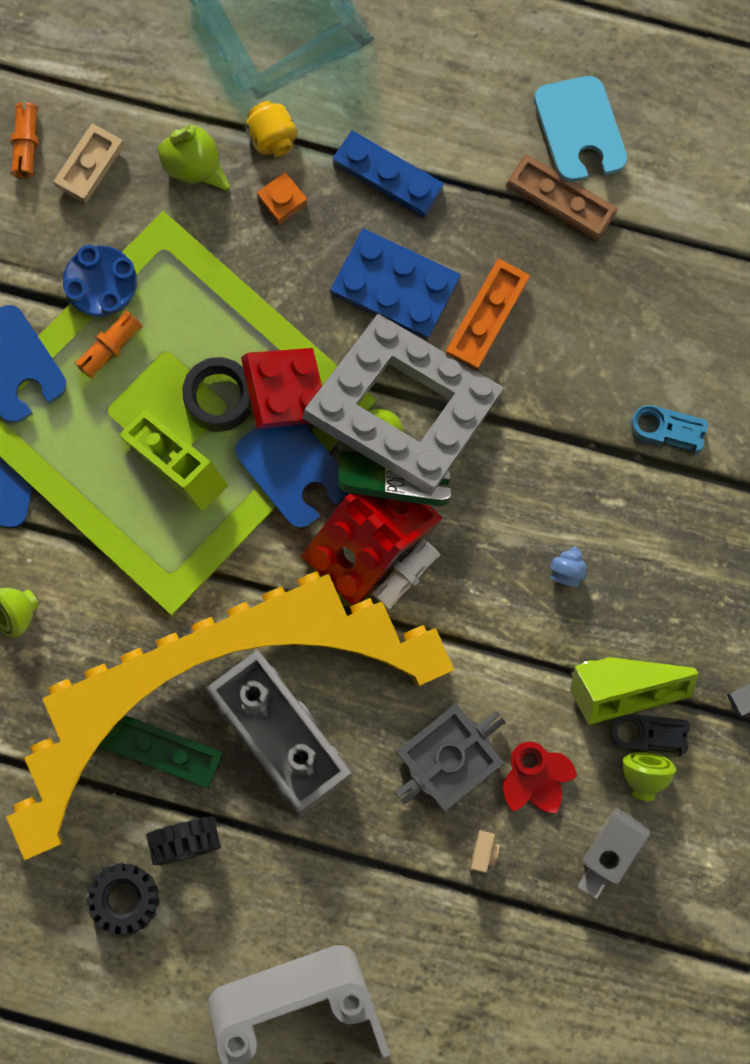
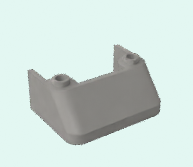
[208,945,390,1064]

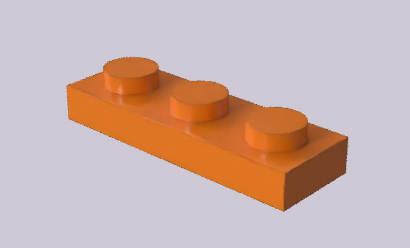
[445,258,530,372]

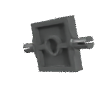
[394,703,506,813]

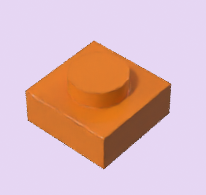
[257,172,308,224]

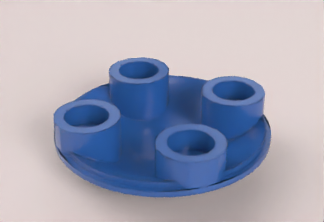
[63,245,137,317]

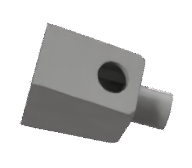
[577,807,651,899]

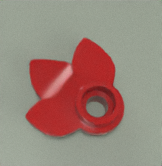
[503,741,577,814]

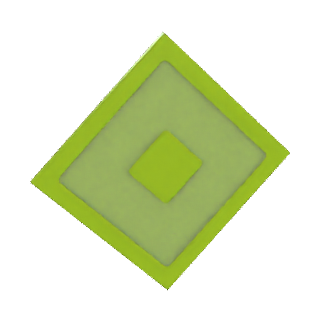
[0,211,377,616]

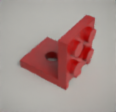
[301,493,443,606]

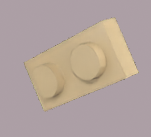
[53,123,124,204]

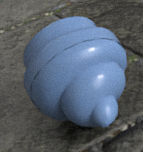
[550,546,587,587]

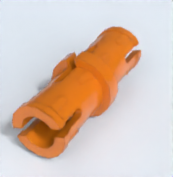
[10,102,39,179]
[74,310,143,380]

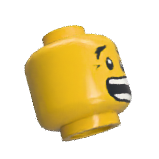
[245,101,298,157]

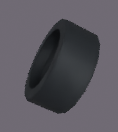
[182,357,252,432]

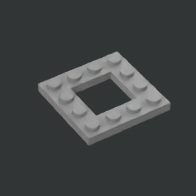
[302,313,504,495]

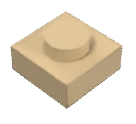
[470,830,500,874]

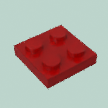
[241,348,322,429]

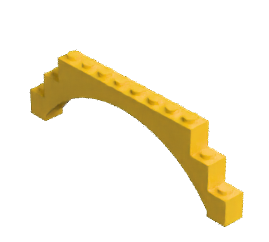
[6,571,454,861]

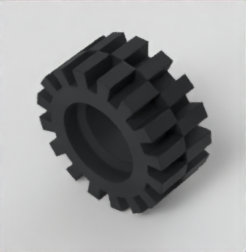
[146,817,221,866]
[86,863,160,935]

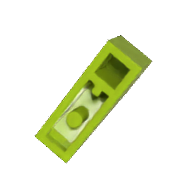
[119,409,229,512]
[570,657,699,725]

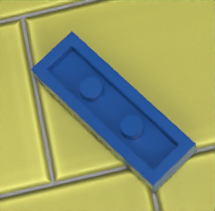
[333,130,444,218]

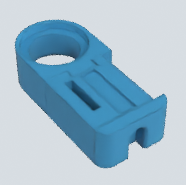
[631,405,708,455]

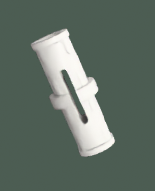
[372,539,441,610]

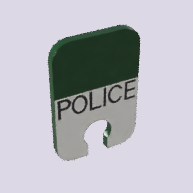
[337,452,451,506]

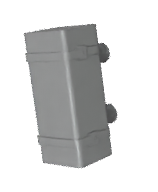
[205,650,352,817]

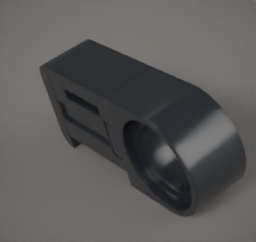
[610,714,690,756]

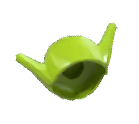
[157,124,230,191]

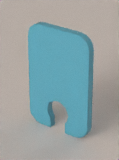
[534,76,627,182]

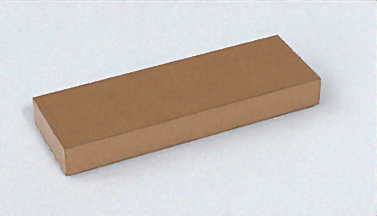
[506,154,618,241]

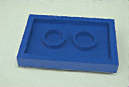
[330,228,461,341]

